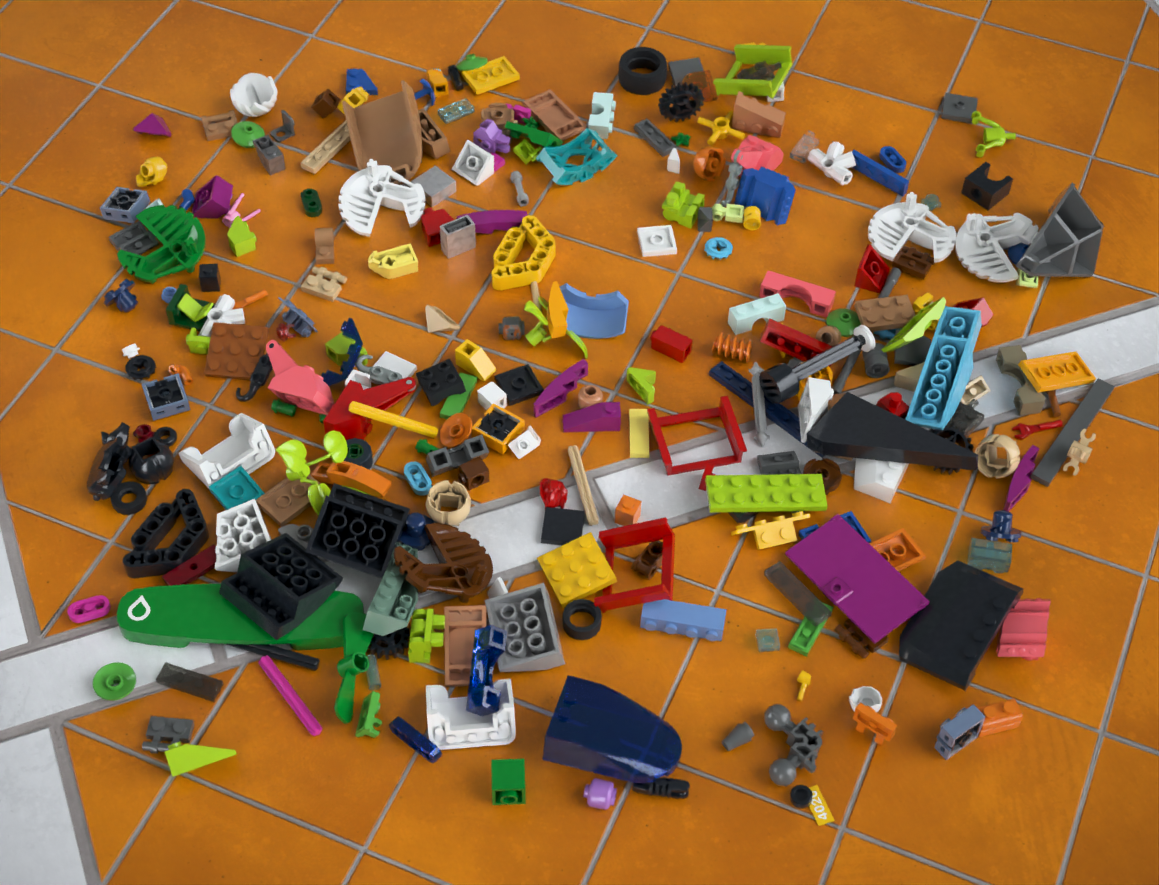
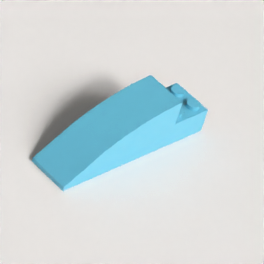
[905,306,982,430]

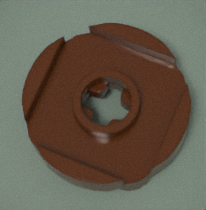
[803,458,842,495]

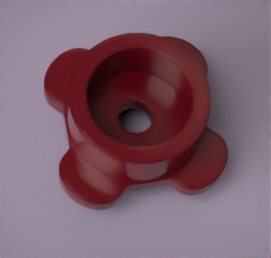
[133,424,155,443]

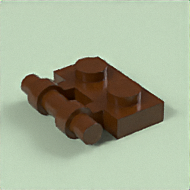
[892,246,935,280]
[834,619,889,659]

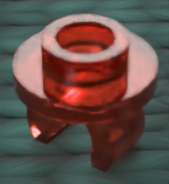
[276,323,296,341]

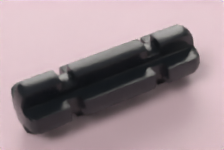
[448,65,463,91]

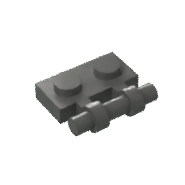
[142,716,194,754]

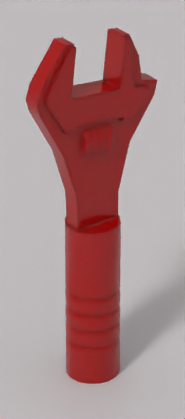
[1012,419,1063,440]

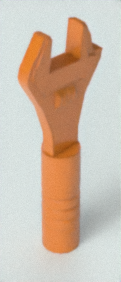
[233,289,268,309]

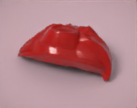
[539,478,568,509]

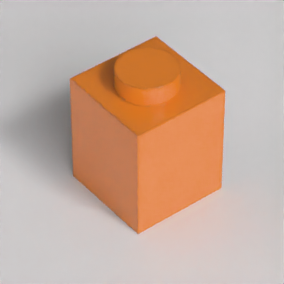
[615,494,642,526]

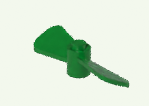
[334,612,374,724]

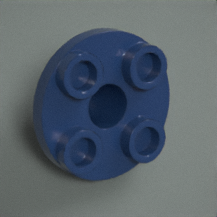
[104,279,138,312]
[981,510,1022,543]
[399,512,434,551]

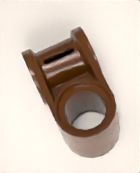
[631,540,663,580]

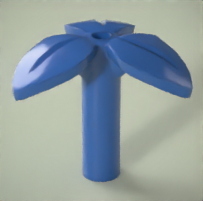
[414,79,435,106]

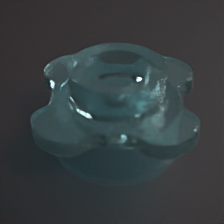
[921,194,941,211]

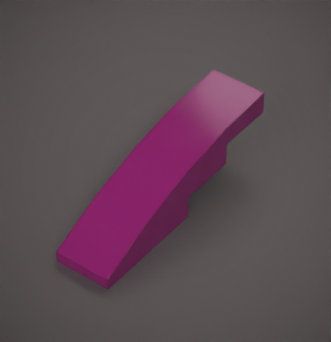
[456,210,528,234]
[534,359,588,418]
[1004,445,1039,511]

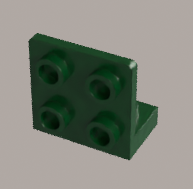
[166,284,216,331]

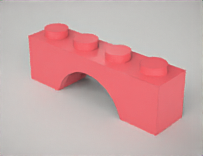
[759,271,836,318]

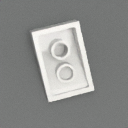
[798,377,834,443]

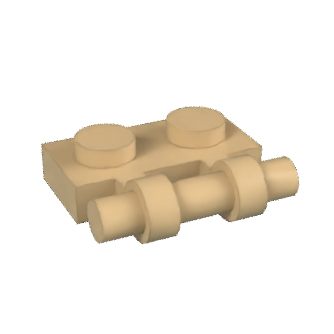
[301,266,347,302]

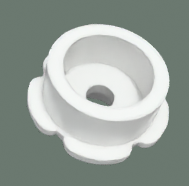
[122,343,140,359]

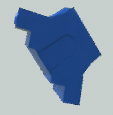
[734,166,796,225]

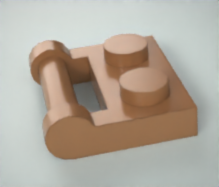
[201,110,237,141]

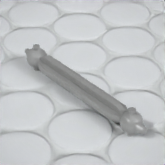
[749,362,770,446]

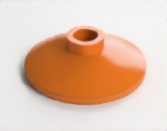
[440,413,472,448]

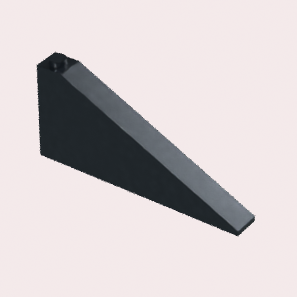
[807,392,978,470]

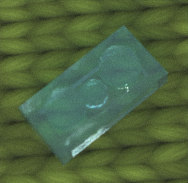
[438,98,474,124]

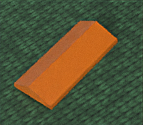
[869,528,926,572]

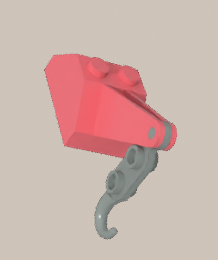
[721,135,784,208]

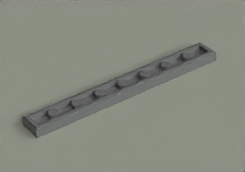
[1031,378,1115,487]

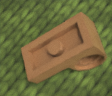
[315,228,334,264]

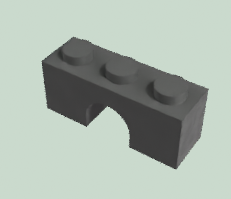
[426,435,489,477]

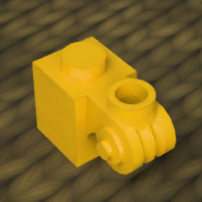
[337,86,369,115]

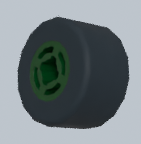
[344,438,373,469]

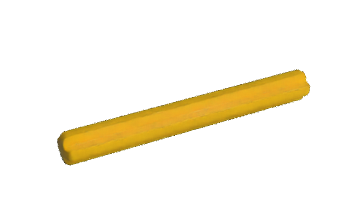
[349,401,438,438]

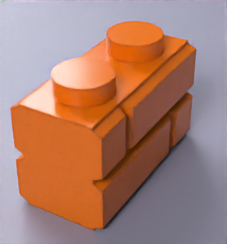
[977,698,1023,737]

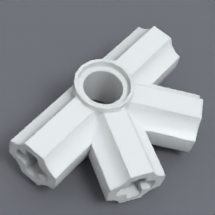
[807,142,856,185]
[198,294,245,337]

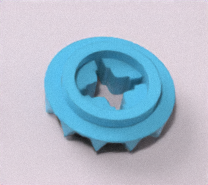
[705,237,733,260]

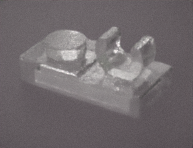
[790,131,819,164]

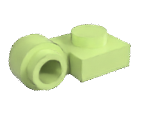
[711,204,744,223]

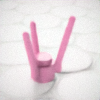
[222,193,261,228]

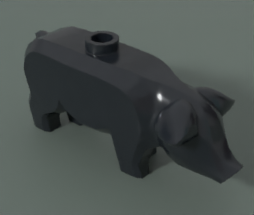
[87,422,132,501]

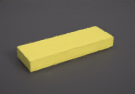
[629,409,649,458]

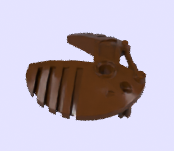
[394,523,493,603]

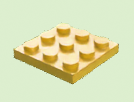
[537,532,617,608]

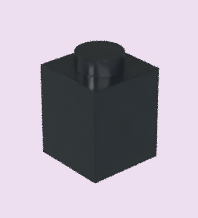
[199,263,221,292]

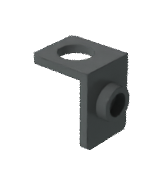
[270,110,295,143]

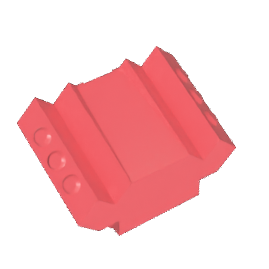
[996,598,1051,660]

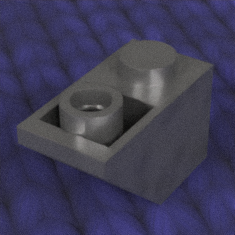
[253,135,285,175]

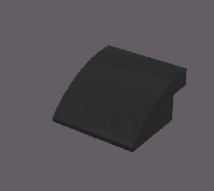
[305,483,410,579]
[219,533,343,640]

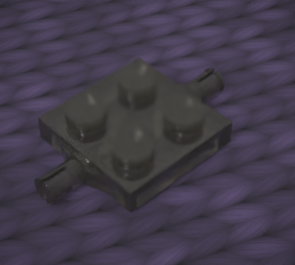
[736,61,782,80]
[947,399,985,438]

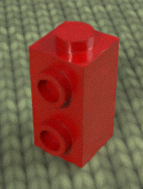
[650,325,693,363]

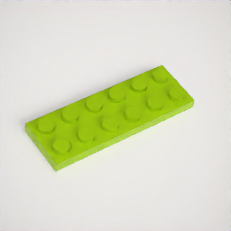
[705,474,828,513]

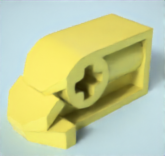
[368,243,418,279]

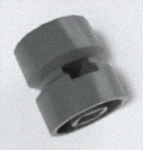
[862,343,890,378]

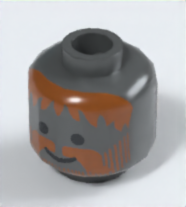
[499,316,525,340]

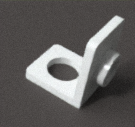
[508,425,541,459]

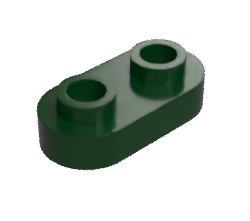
[301,188,322,217]

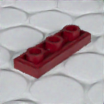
[162,544,217,586]

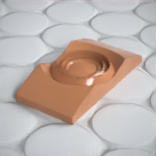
[523,90,587,141]
[445,605,488,687]

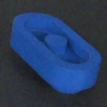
[879,146,906,173]

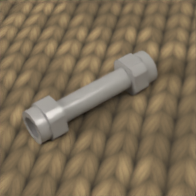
[510,171,529,206]

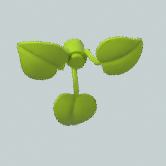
[524,296,588,359]
[275,430,348,516]

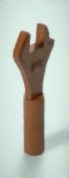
[1046,390,1061,417]

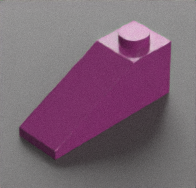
[563,402,621,432]

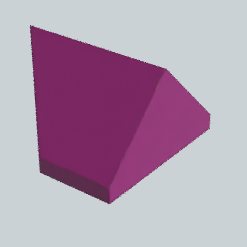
[133,113,171,137]

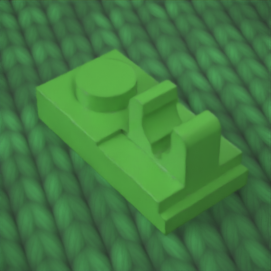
[355,691,382,738]

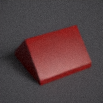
[854,244,890,293]

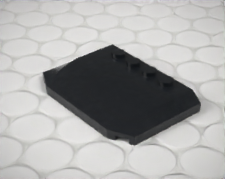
[899,560,1023,691]

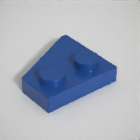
[346,69,378,95]

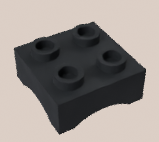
[416,358,466,407]

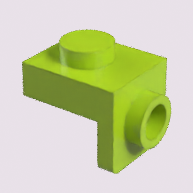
[512,139,542,165]
[186,328,211,354]

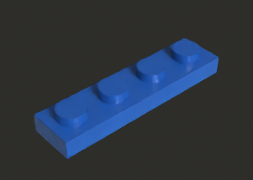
[852,150,909,196]

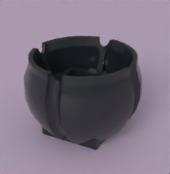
[128,437,174,484]

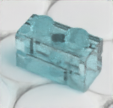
[967,538,1012,573]

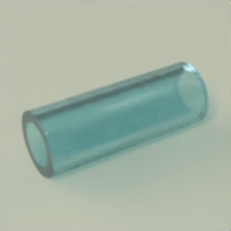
[366,655,381,690]

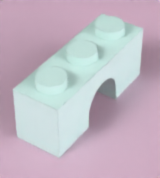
[588,92,616,139]
[728,293,786,335]

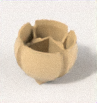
[975,434,1020,479]
[426,480,471,526]

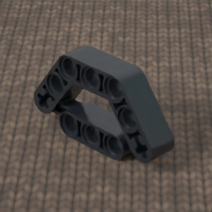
[123,489,209,578]

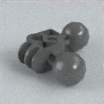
[764,704,823,786]

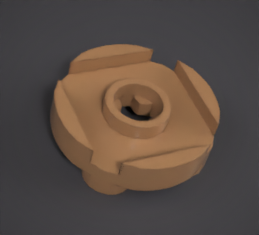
[481,103,514,130]

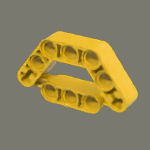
[492,215,556,290]

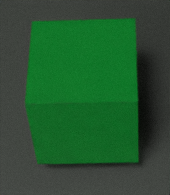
[491,759,526,805]

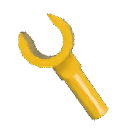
[797,671,811,701]

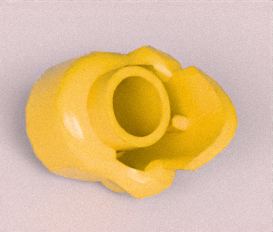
[136,156,167,187]

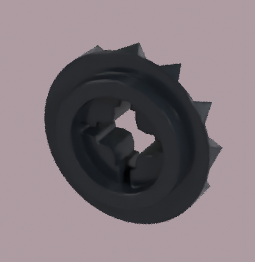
[125,355,156,381]

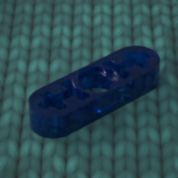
[389,716,442,764]

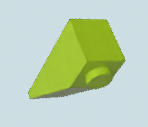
[164,742,237,777]

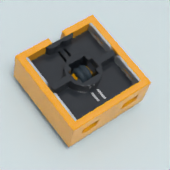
[471,403,525,454]

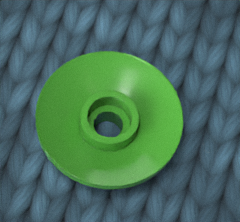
[456,54,488,71]
[231,121,265,148]
[826,308,861,337]
[93,662,136,701]

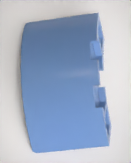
[560,283,629,339]

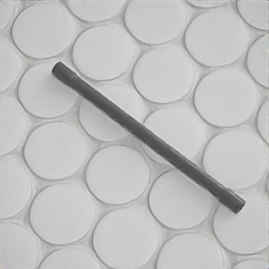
[831,268,901,394]

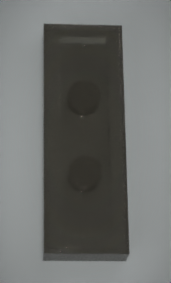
[156,662,224,702]

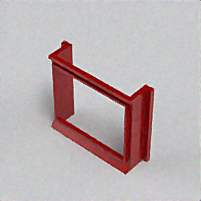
[647,395,747,476]
[594,517,675,613]

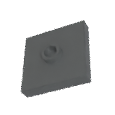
[941,93,978,123]

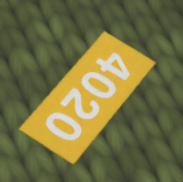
[809,785,835,826]

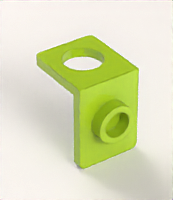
[177,293,214,322]

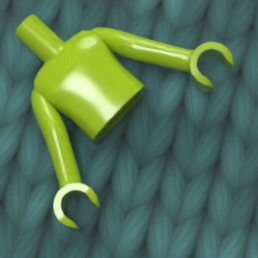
[971,111,1016,158]

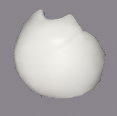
[849,686,882,712]

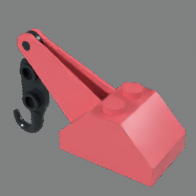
[236,340,335,415]

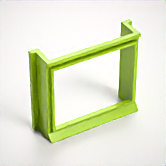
[713,44,792,100]

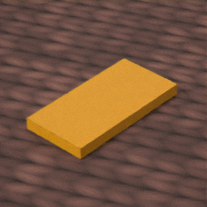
[1018,351,1096,393]

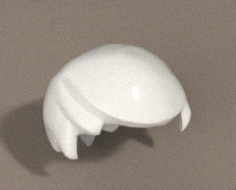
[230,73,278,117]

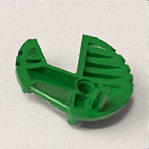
[117,205,206,284]

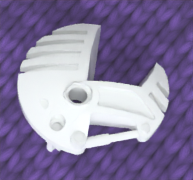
[338,159,425,237]
[868,192,956,263]
[955,213,1039,282]

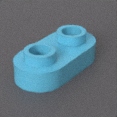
[404,462,432,496]

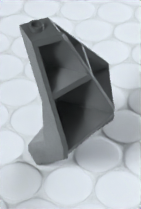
[1016,183,1104,277]

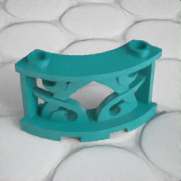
[536,128,617,185]

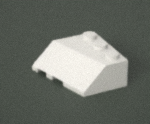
[854,458,909,503]
[215,499,271,572]

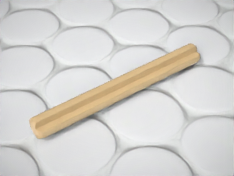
[568,445,599,526]

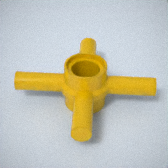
[697,111,745,146]

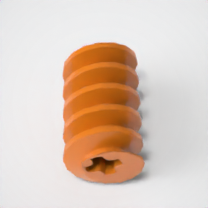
[712,332,753,363]

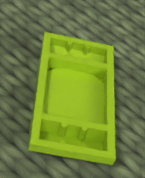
[881,297,946,353]

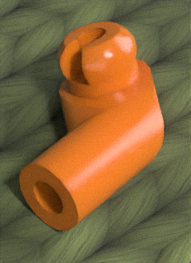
[168,364,193,385]

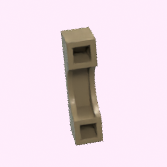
[996,345,1045,416]

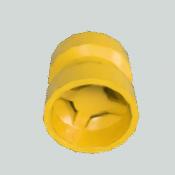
[743,206,761,231]

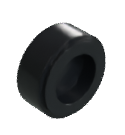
[790,785,812,808]

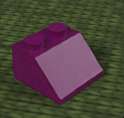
[192,175,233,219]

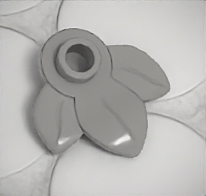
[278,524,313,548]

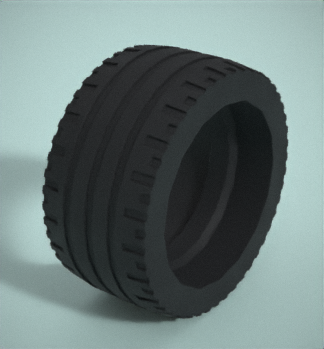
[618,47,667,95]

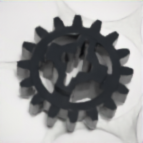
[368,627,410,660]

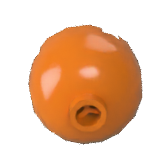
[693,146,726,181]

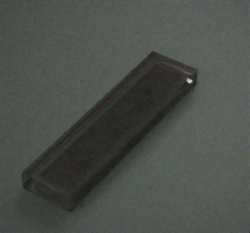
[764,561,831,626]

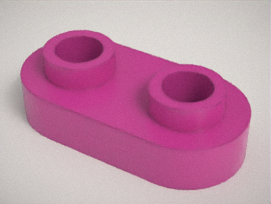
[67,595,111,623]

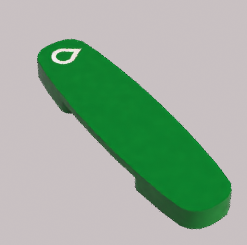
[117,584,364,651]

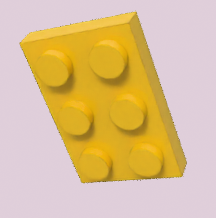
[462,56,520,95]

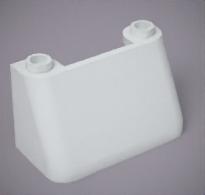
[178,413,275,489]
[426,679,516,750]

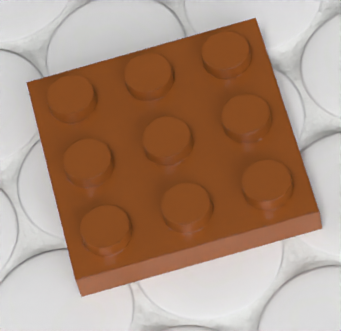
[204,322,269,380]

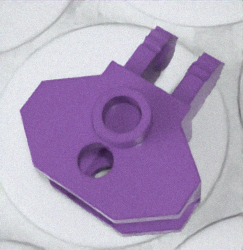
[473,119,510,153]

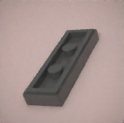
[634,119,677,157]

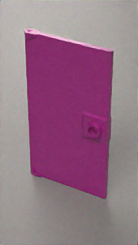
[785,514,930,644]

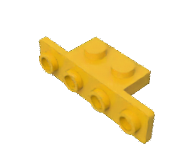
[731,511,810,550]

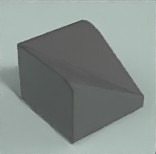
[698,207,713,232]

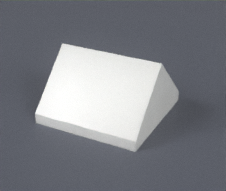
[452,140,494,186]

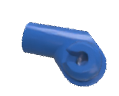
[179,189,195,211]

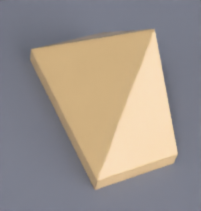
[425,305,461,333]

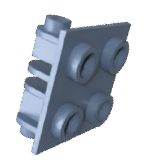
[279,297,318,337]

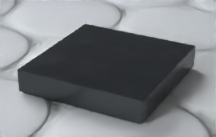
[494,364,544,406]
[541,507,585,545]

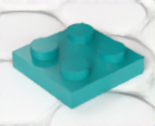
[209,466,265,510]

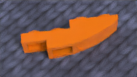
[311,461,392,497]

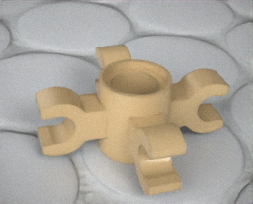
[1063,429,1096,476]

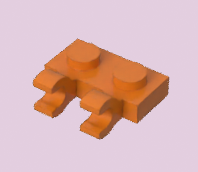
[853,702,897,746]

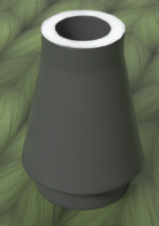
[721,722,755,752]

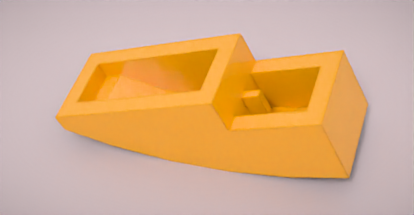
[547,281,569,339]

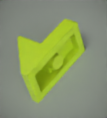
[626,367,656,405]

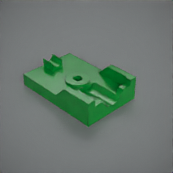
[505,121,563,148]

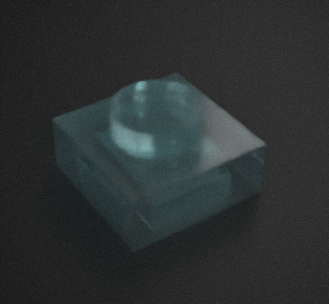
[756,628,780,652]

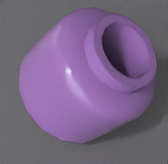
[583,778,617,810]

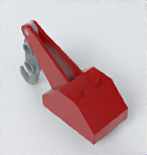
[323,355,416,440]

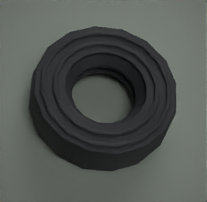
[110,481,147,515]

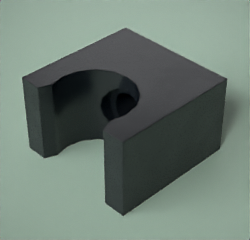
[961,162,1013,210]

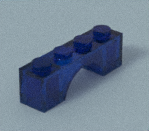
[466,625,507,717]

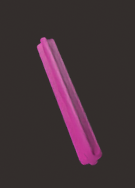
[258,655,323,736]

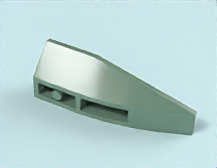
[363,543,418,636]

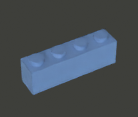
[640,599,726,641]

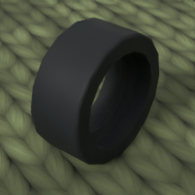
[562,599,602,640]

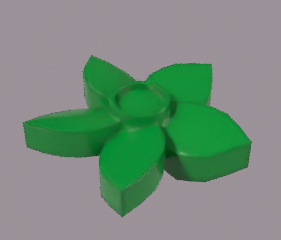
[522,116,540,129]
[671,132,691,146]

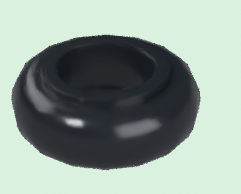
[153,427,177,447]

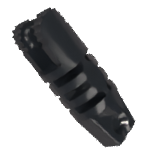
[633,775,690,799]

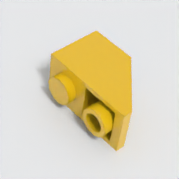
[455,339,496,382]

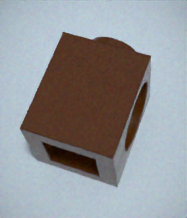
[311,89,340,118]
[458,456,490,490]

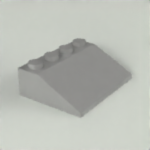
[485,583,565,672]

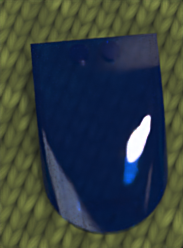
[543,675,682,783]

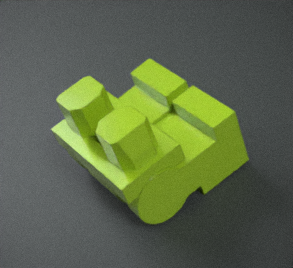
[662,182,705,228]
[408,609,445,663]

